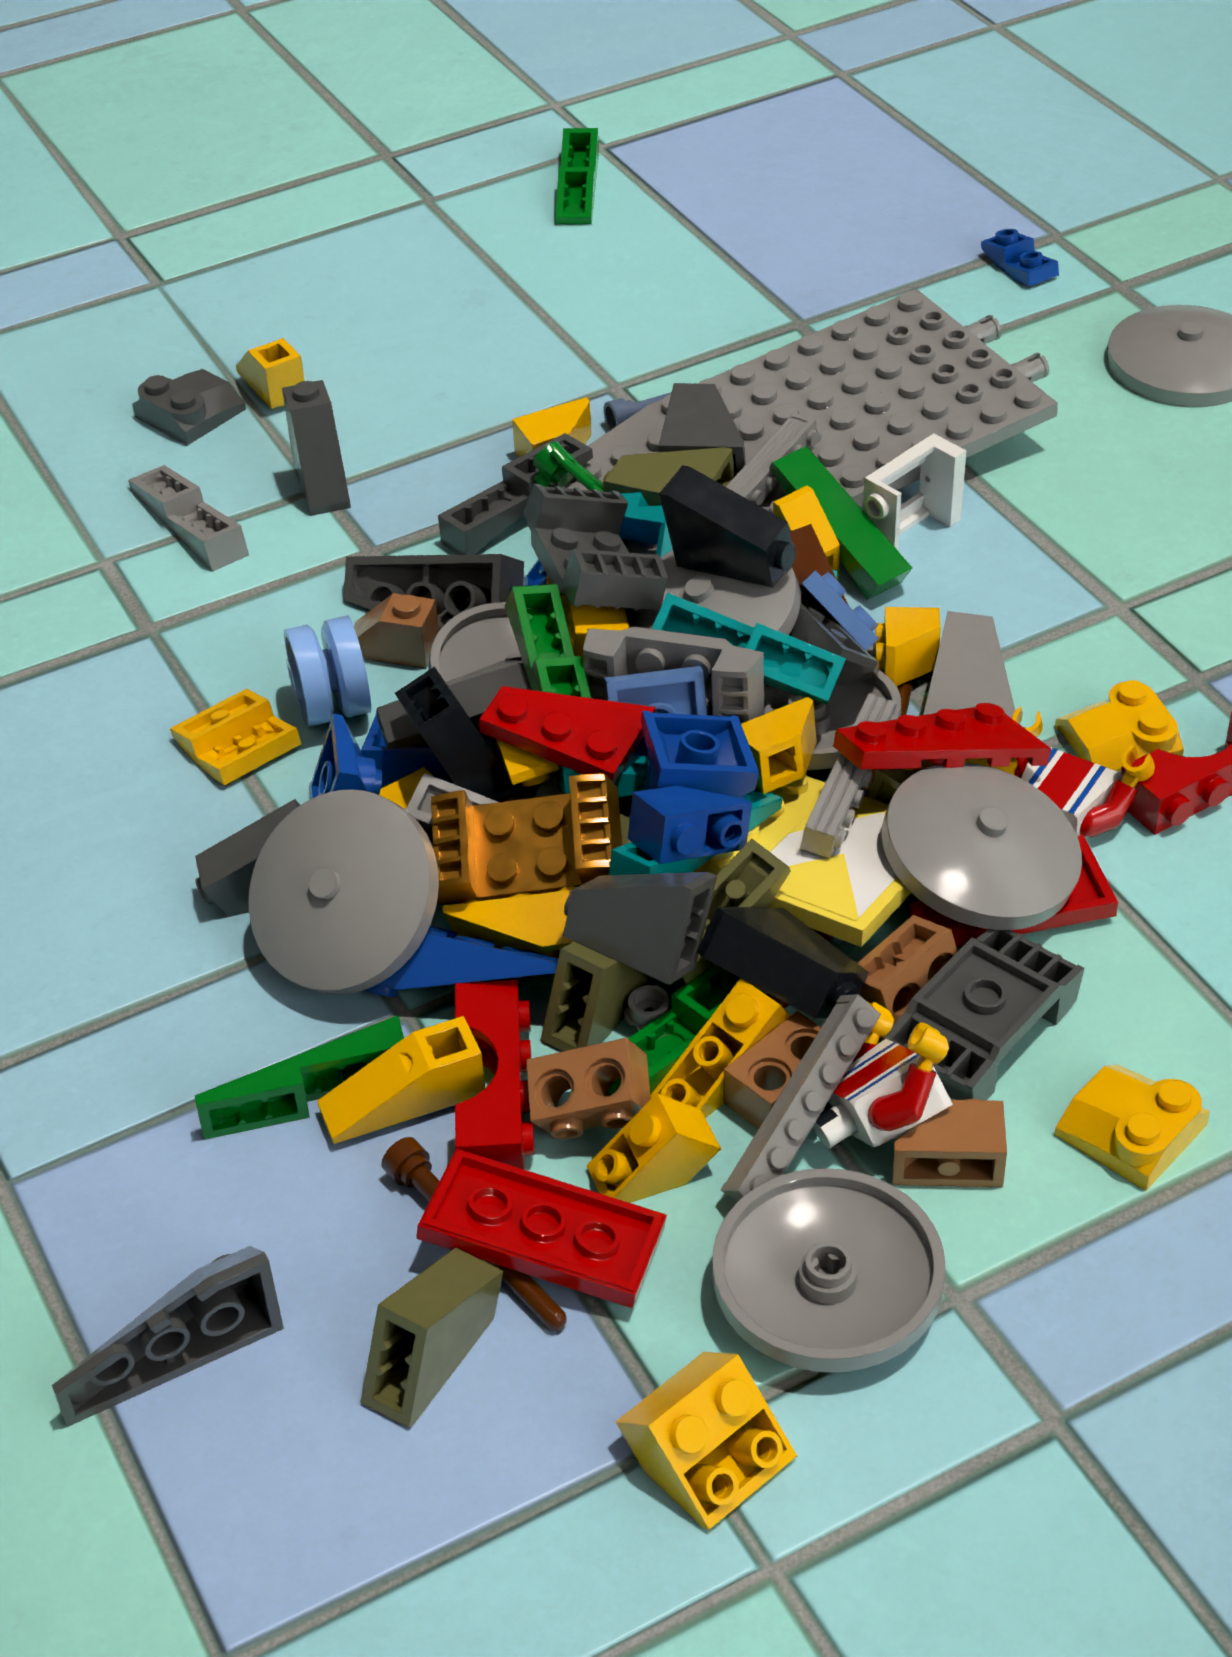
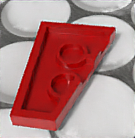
[479,686,656,783]

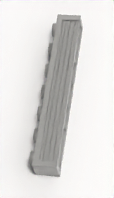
[726,412,819,506]
[800,693,899,859]
[720,994,881,1203]

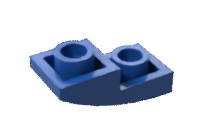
[981,229,1059,287]

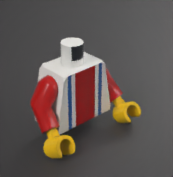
[1012,707,1155,839]
[813,1002,953,1149]

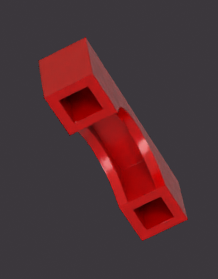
[1121,712,1232,835]
[455,980,535,1170]

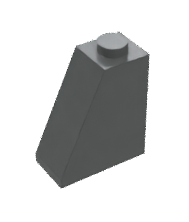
[282,380,351,516]
[659,383,746,476]
[195,799,300,917]
[563,872,717,985]

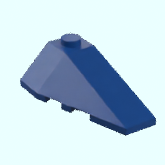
[366,926,558,997]

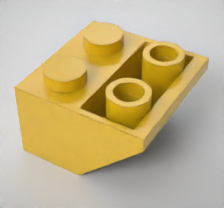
[615,1352,797,1530]

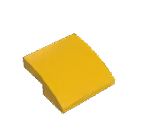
[170,688,302,785]

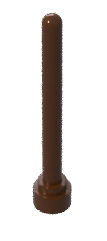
[381,1137,567,1331]

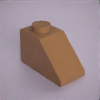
[354,593,439,669]
[892,1099,1007,1187]

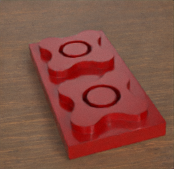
[416,1148,667,1308]

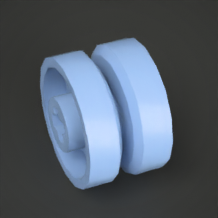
[284,615,371,727]

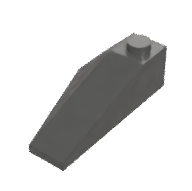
[344,554,524,631]
[376,660,532,749]

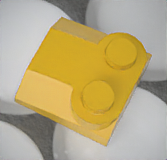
[1055,680,1184,773]
[1054,1065,1210,1191]

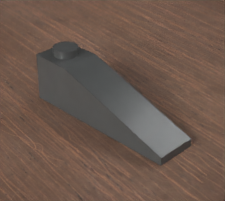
[52,1246,284,1427]

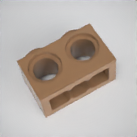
[857,915,958,1025]
[724,1011,821,1129]
[526,1038,651,1139]

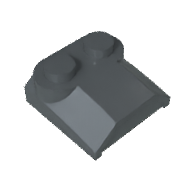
[132,369,246,446]

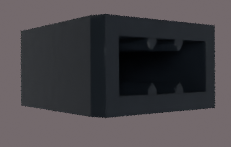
[659,465,796,588]
[395,666,517,802]
[697,907,869,1019]

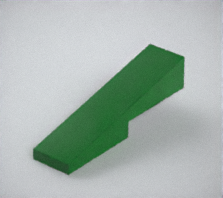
[555,128,599,224]
[770,446,913,600]
[505,584,591,698]
[608,965,767,1096]
[194,1015,404,1140]

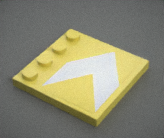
[693,775,911,947]

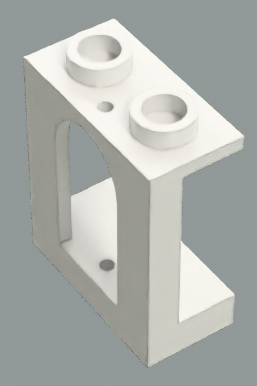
[863,433,966,550]

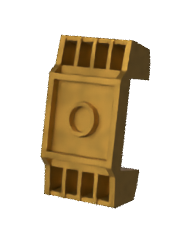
[431,774,622,905]

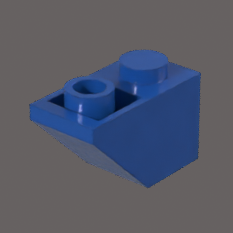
[627,785,752,864]

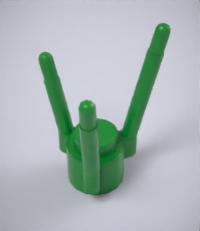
[533,442,604,492]

